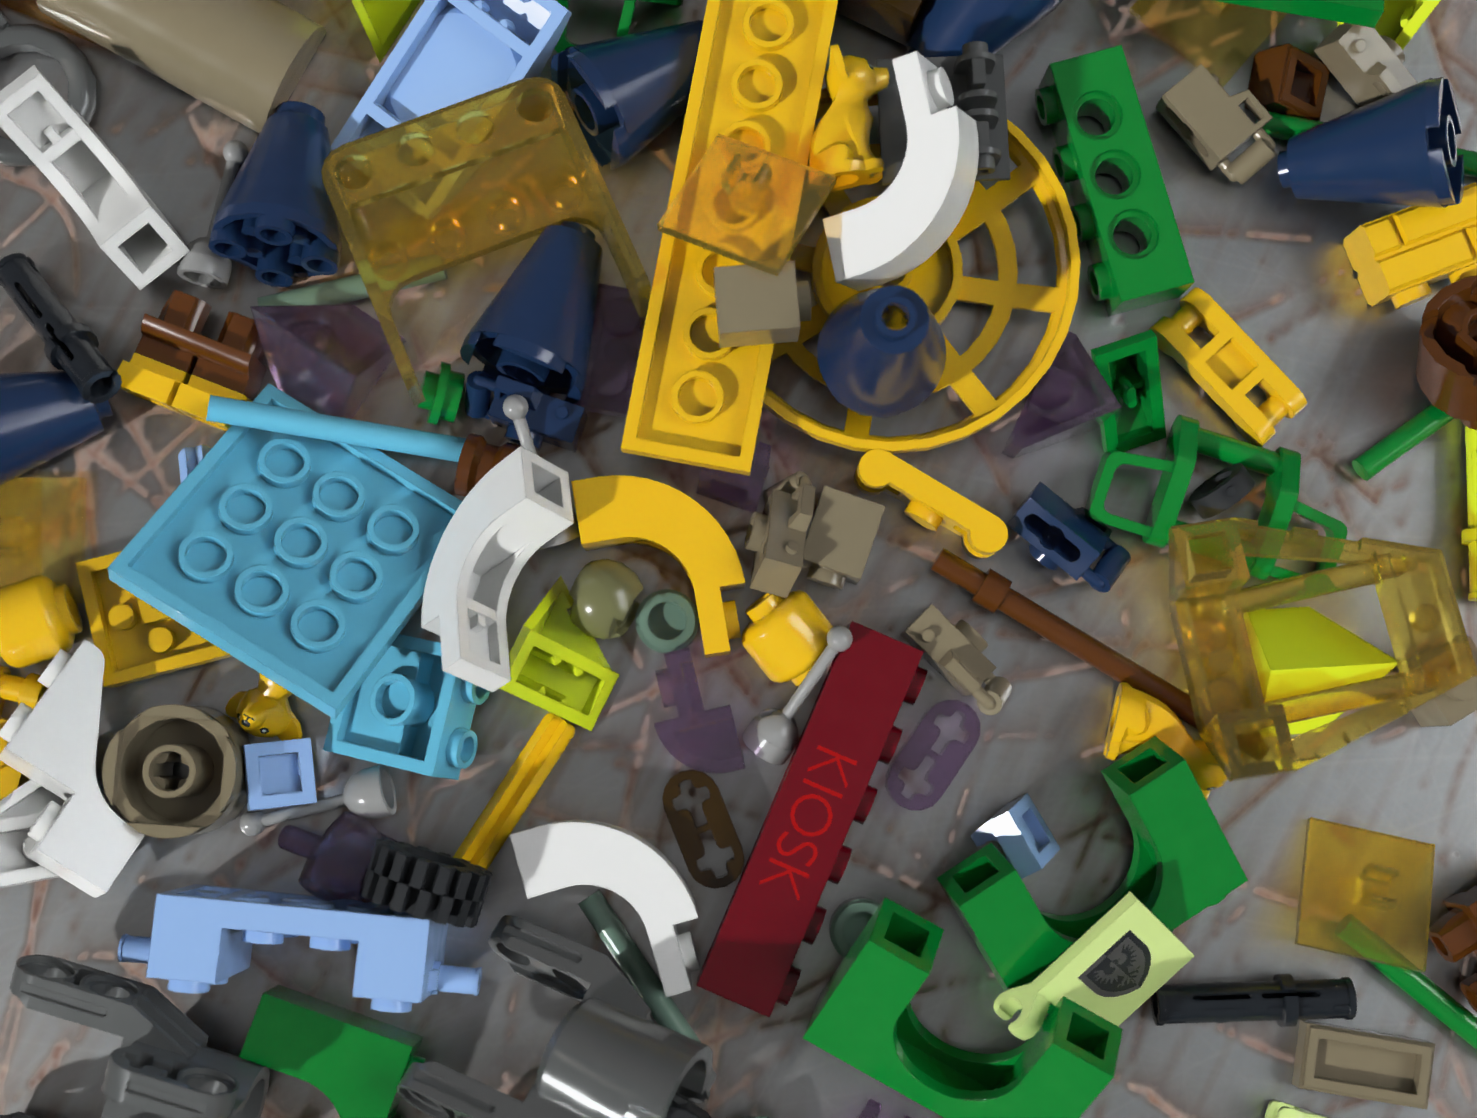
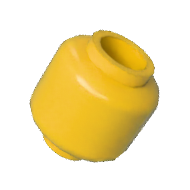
[0,575,83,668]
[741,590,833,686]

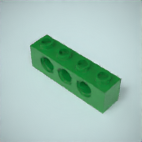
[1035,45,1195,317]

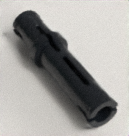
[0,253,122,404]
[1151,974,1357,1027]

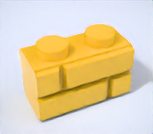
[1343,182,1477,309]

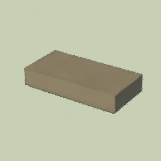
[1291,1020,1435,1110]

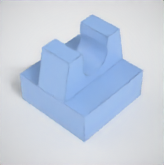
[242,737,317,811]
[970,793,1061,879]

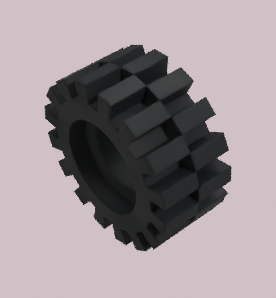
[360,839,493,928]

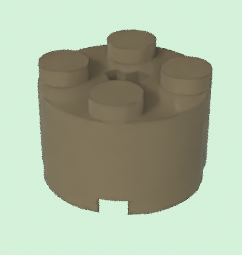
[102,704,251,838]

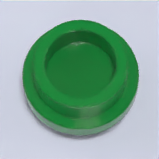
[417,361,465,425]

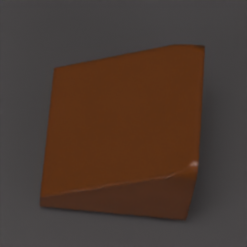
[1245,43,1330,121]

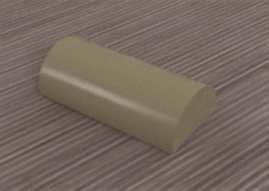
[36,0,326,134]

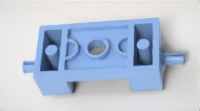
[117,884,482,1013]

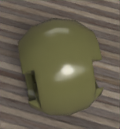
[567,559,644,640]

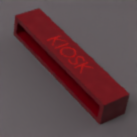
[696,621,928,1018]

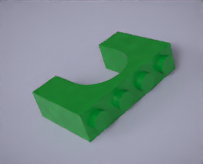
[936,736,1248,1014]
[803,897,1123,1118]
[239,985,427,1118]

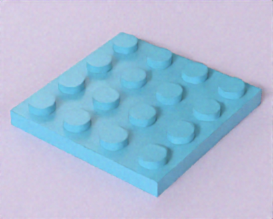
[107,383,462,720]

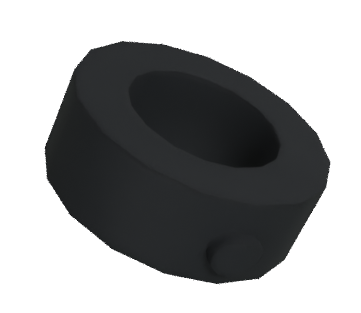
[1189,463,1256,519]

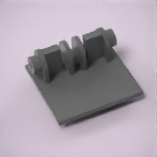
[876,41,1010,185]

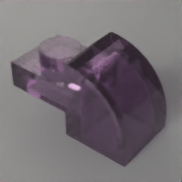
[654,647,745,773]

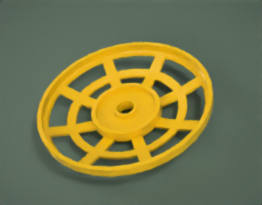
[763,88,1081,454]

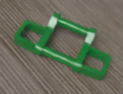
[1084,415,1348,591]

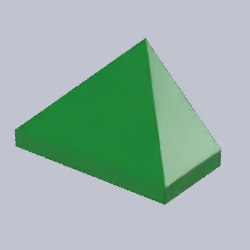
[1091,329,1166,452]

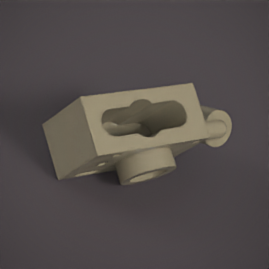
[1314,23,1417,107]
[1155,64,1277,185]
[744,471,816,598]
[900,604,1012,715]

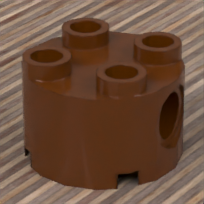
[1416,276,1477,430]

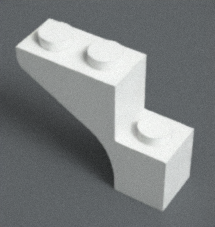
[0,639,145,898]

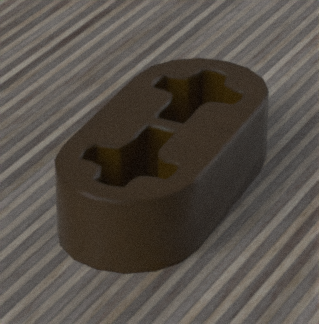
[662,769,745,889]

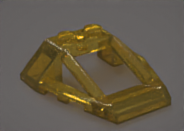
[1169,517,1477,782]

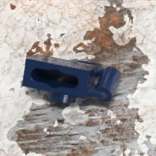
[464,371,588,453]
[1007,481,1131,593]

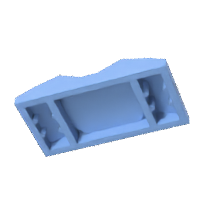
[331,0,572,222]

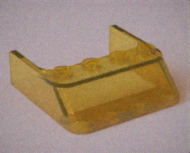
[321,77,651,405]

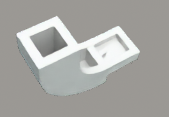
[823,51,979,291]
[0,65,190,290]
[421,446,574,692]
[510,819,701,997]

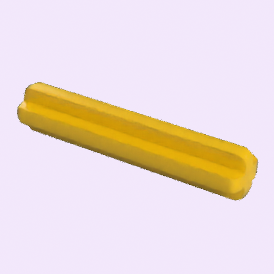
[453,712,575,870]

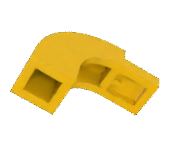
[571,475,745,658]

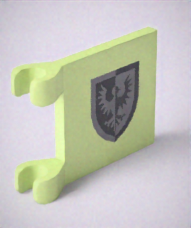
[993,891,1195,1040]

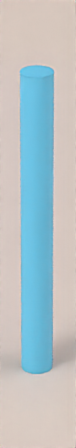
[206,395,466,462]

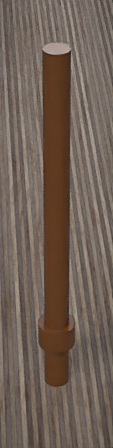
[930,548,1272,766]

